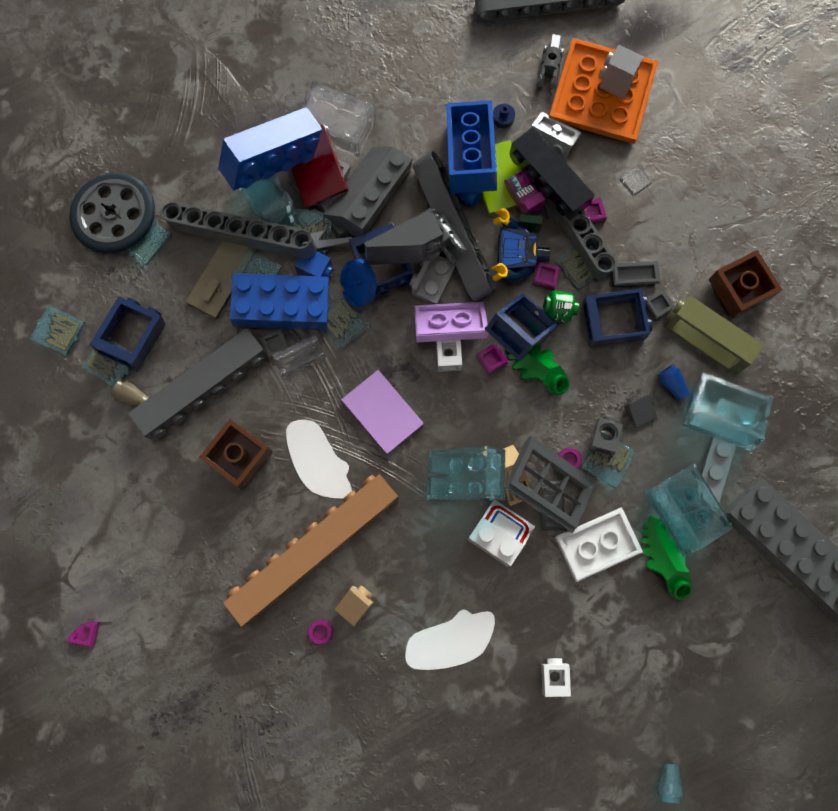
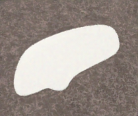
[286,420,352,498]
[405,610,495,670]

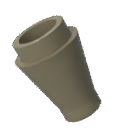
[111,379,150,407]

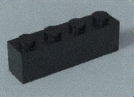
[509,127,595,221]

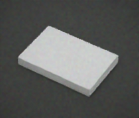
[554,507,643,582]

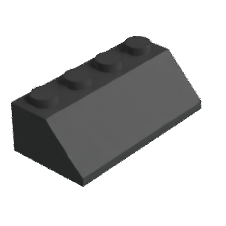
[323,146,413,237]

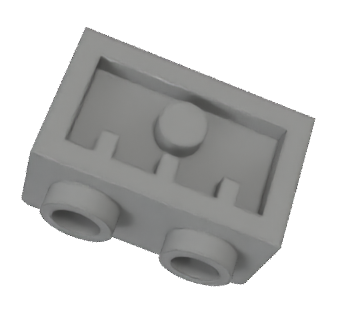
[530,112,581,161]
[410,256,456,305]

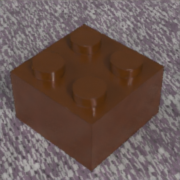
[708,250,782,319]
[199,419,273,490]

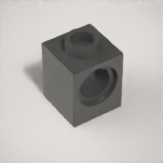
[589,417,623,457]

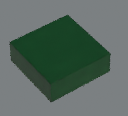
[518,213,543,233]

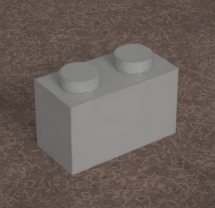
[599,45,644,99]

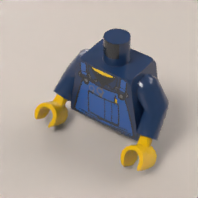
[491,208,551,283]

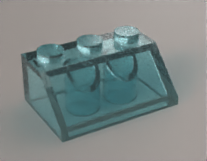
[645,463,734,556]

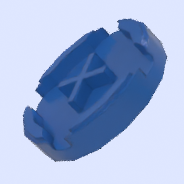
[340,259,377,307]

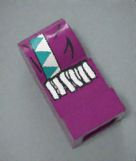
[504,170,546,215]

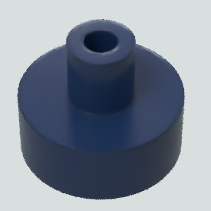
[493,103,515,128]

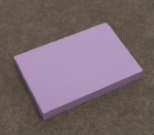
[414,302,489,342]
[341,370,424,455]

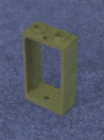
[664,295,764,375]

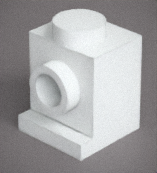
[436,340,462,372]
[541,658,571,697]

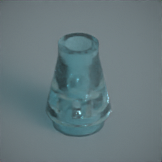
[657,763,684,804]

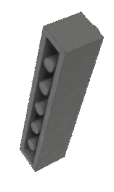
[128,328,267,440]

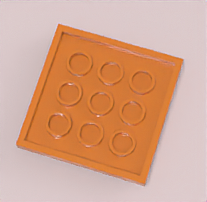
[549,38,659,144]

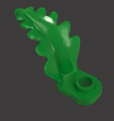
[505,344,570,395]
[640,515,693,600]

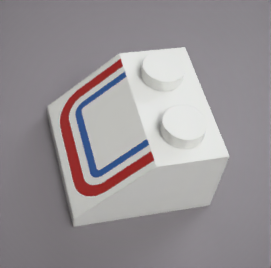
[467,499,535,567]

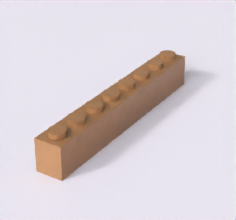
[223,474,399,627]

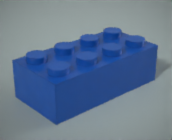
[446,100,497,194]
[218,107,322,191]
[230,273,329,330]

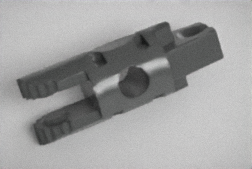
[536,34,564,90]
[426,208,467,264]

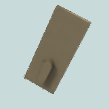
[186,241,258,319]

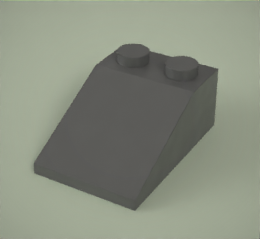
[364,210,443,265]

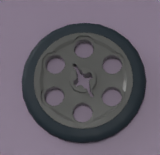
[69,173,155,253]

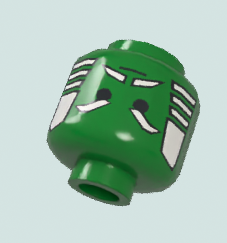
[543,290,579,323]

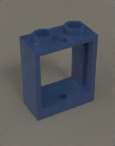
[349,223,414,296]
[582,289,652,347]
[485,293,558,361]
[89,296,165,372]

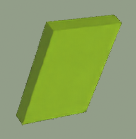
[482,140,522,216]

